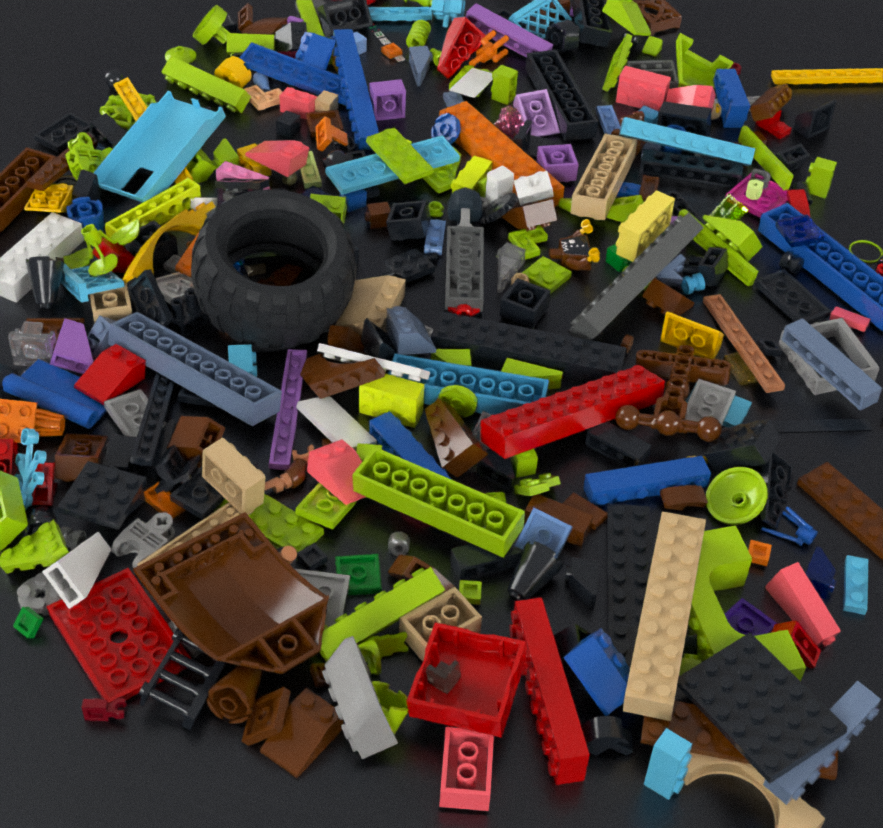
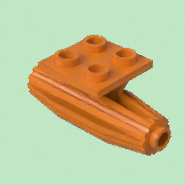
[0,399,65,443]

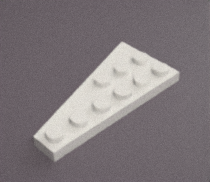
[317,343,430,382]

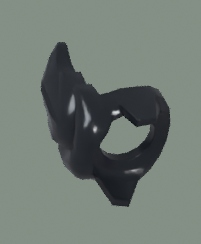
[24,506,57,537]

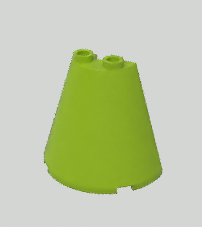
[676,33,733,89]

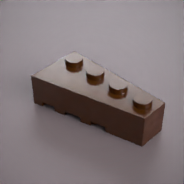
[425,398,488,477]

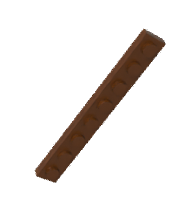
[27,132,98,191]

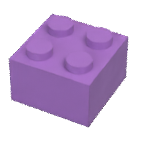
[370,79,406,121]
[536,144,578,182]

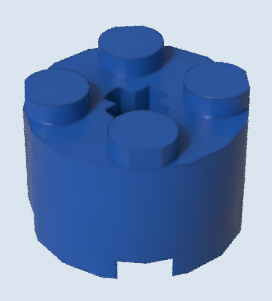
[66,197,105,232]

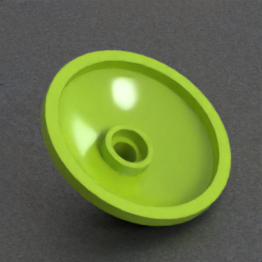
[706,467,768,525]

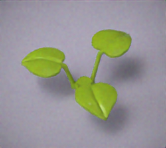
[63,218,140,277]

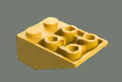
[24,183,74,213]

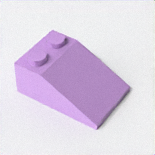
[513,89,560,137]

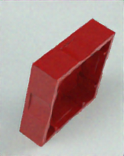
[406,622,527,738]

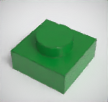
[13,607,44,638]

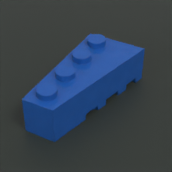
[713,69,750,128]

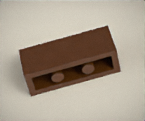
[524,494,593,547]

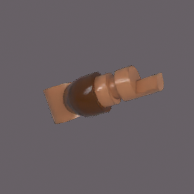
[264,445,314,494]

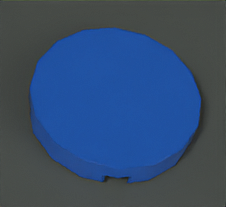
[431,113,461,145]

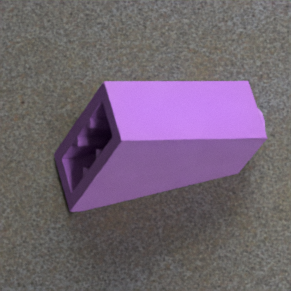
[50,318,93,374]

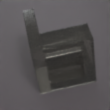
[426,660,461,694]

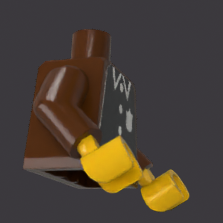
[549,219,600,271]

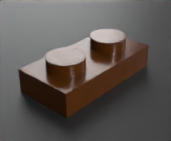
[238,3,253,32]

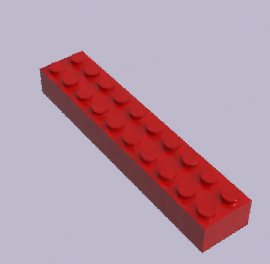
[481,365,665,459]

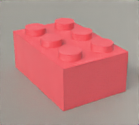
[616,66,671,111]
[439,727,494,811]

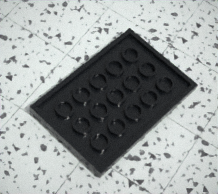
[677,633,847,784]

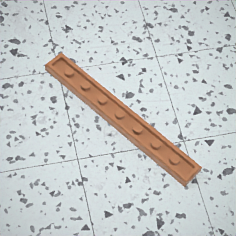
[703,294,785,393]

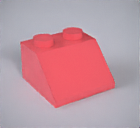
[279,87,317,120]

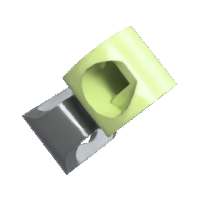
[746,168,770,200]

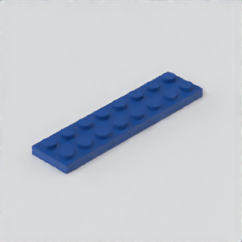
[240,42,368,106]

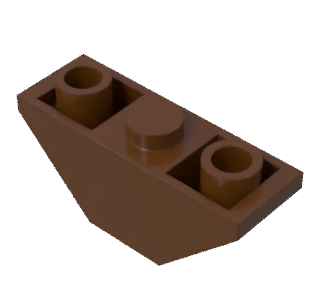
[387,555,455,593]

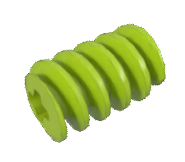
[406,20,431,48]

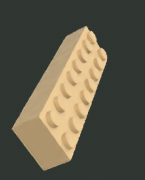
[571,134,637,220]

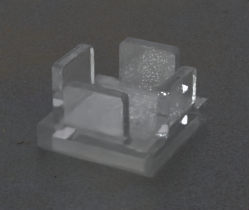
[8,321,57,366]

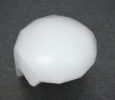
[190,197,218,215]

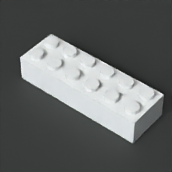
[0,212,84,303]

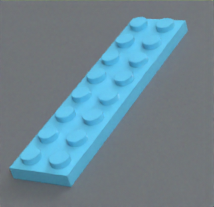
[325,135,460,195]

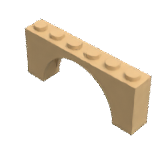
[683,753,825,828]

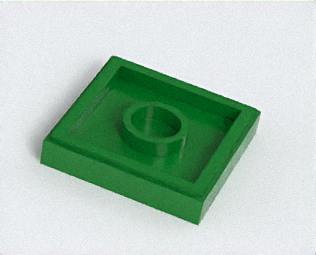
[335,554,382,595]

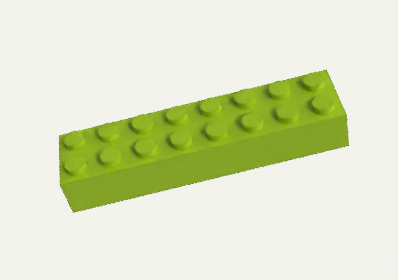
[352,447,525,558]

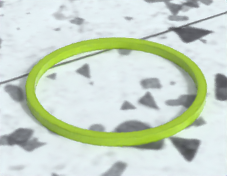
[849,240,883,263]

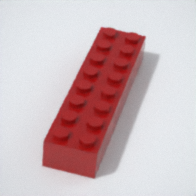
[509,598,590,785]

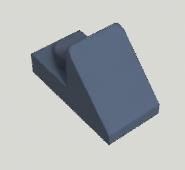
[655,254,686,287]

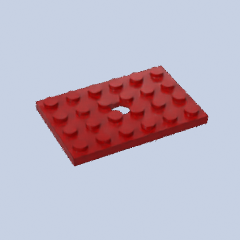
[46,568,191,704]

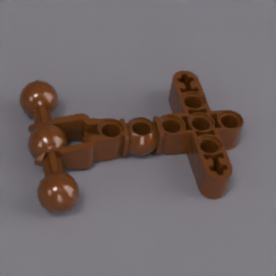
[615,345,731,442]

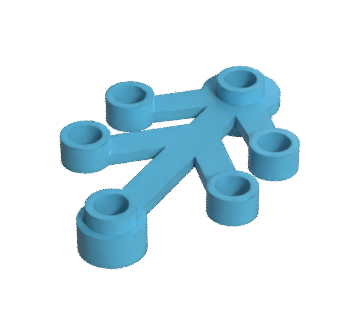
[15,428,47,511]

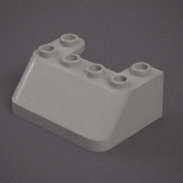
[322,636,398,759]

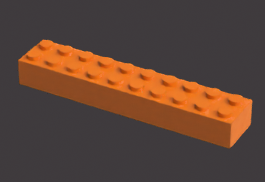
[439,101,565,207]

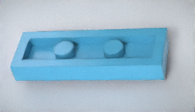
[843,555,868,615]

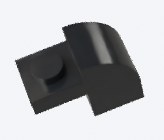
[581,716,633,756]

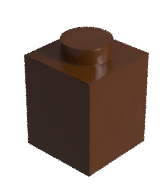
[364,202,391,229]

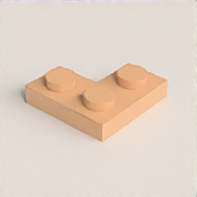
[244,85,282,111]

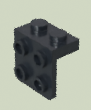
[513,120,555,160]

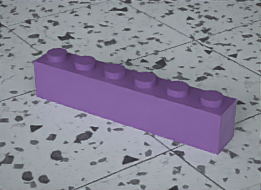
[465,3,553,57]

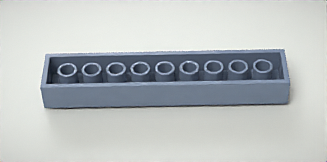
[108,312,282,426]

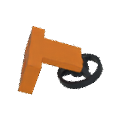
[315,116,356,154]

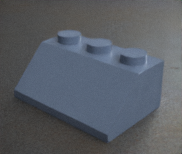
[386,306,436,355]

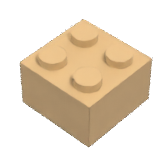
[90,283,132,324]

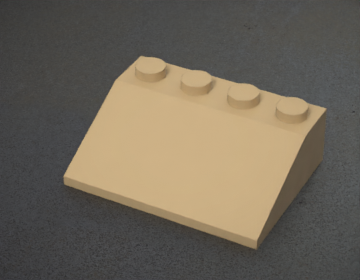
[336,275,405,336]

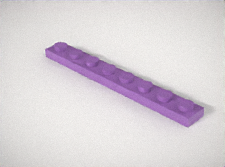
[269,349,307,470]

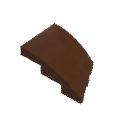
[241,18,287,38]

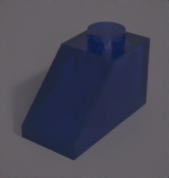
[806,546,837,599]

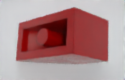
[771,620,821,668]

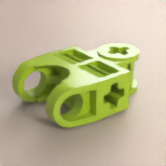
[65,132,104,180]

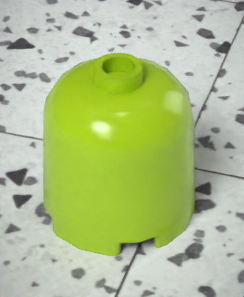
[372,681,408,735]

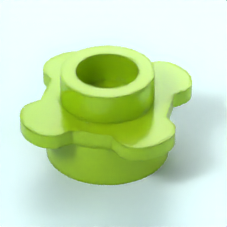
[428,201,444,217]

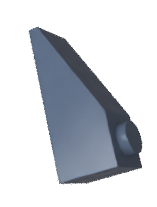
[409,46,433,87]

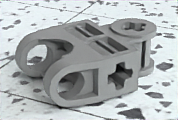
[111,513,175,568]

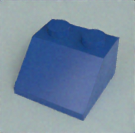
[296,32,336,70]

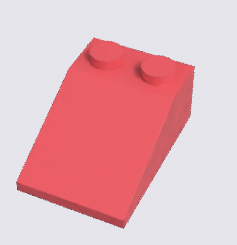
[666,85,716,114]
[245,140,309,177]
[307,439,366,505]

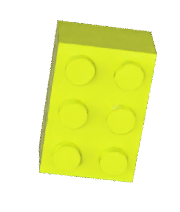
[359,374,425,428]

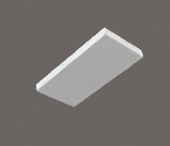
[296,396,377,451]

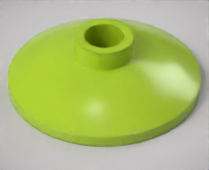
[165,46,196,64]

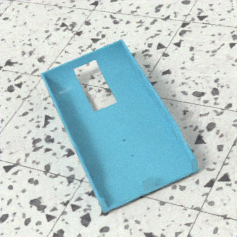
[93,91,226,203]

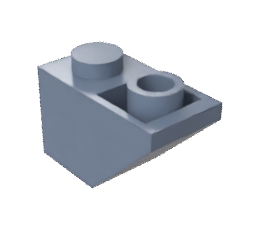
[87,315,116,358]

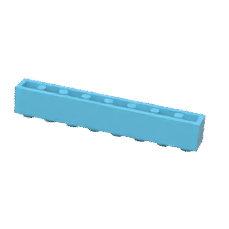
[619,117,756,166]

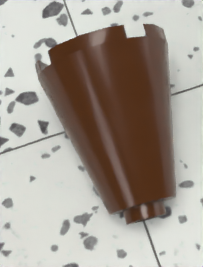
[207,665,263,724]

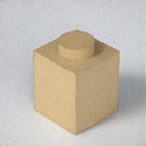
[315,90,338,112]

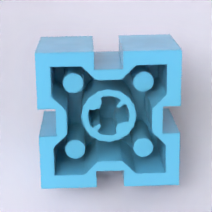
[431,0,466,28]

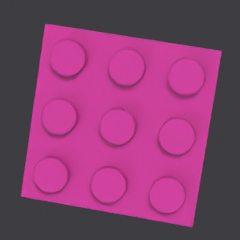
[724,173,789,218]

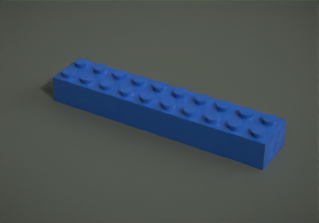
[758,203,883,331]

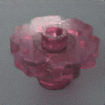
[495,105,524,139]

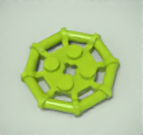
[99,93,157,131]

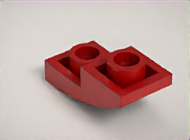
[786,189,811,220]

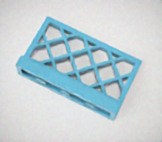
[508,0,572,39]
[61,264,125,302]

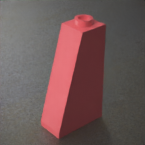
[765,562,841,647]

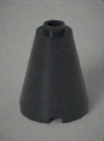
[26,256,64,309]
[507,541,563,602]

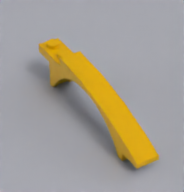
[122,201,216,284]

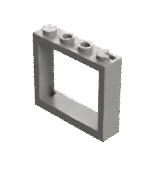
[779,318,879,395]

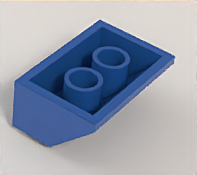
[564,628,630,716]

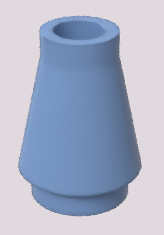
[253,72,271,92]

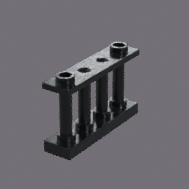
[139,627,228,730]

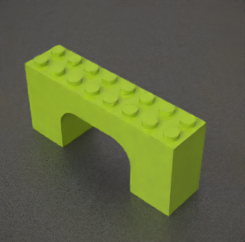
[688,526,806,681]

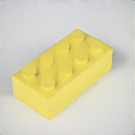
[616,190,675,262]

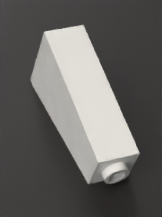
[43,532,111,609]

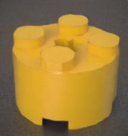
[214,56,252,88]

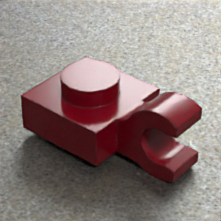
[82,698,127,721]

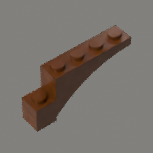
[300,354,386,399]

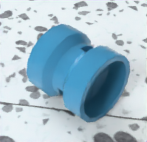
[681,273,705,295]

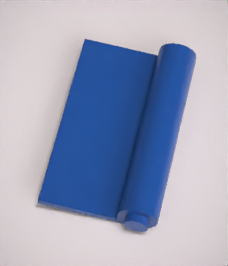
[2,359,120,429]

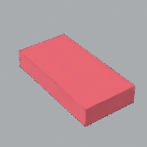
[829,307,871,332]

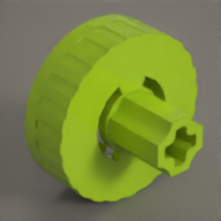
[193,5,230,45]

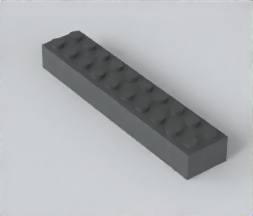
[567,212,704,340]

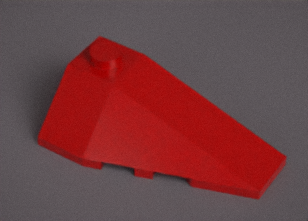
[437,17,486,79]

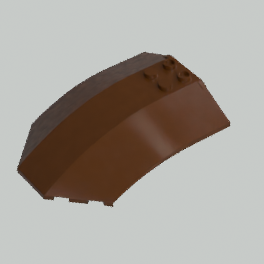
[133,512,329,674]

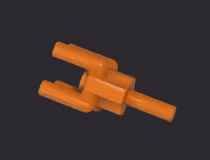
[469,30,509,66]

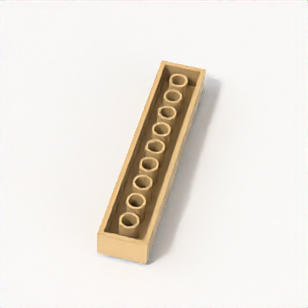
[623,512,706,721]

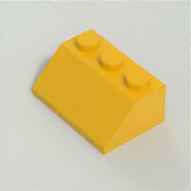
[660,311,724,359]

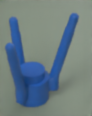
[761,507,818,546]

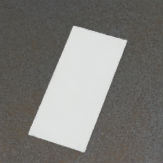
[449,68,493,98]

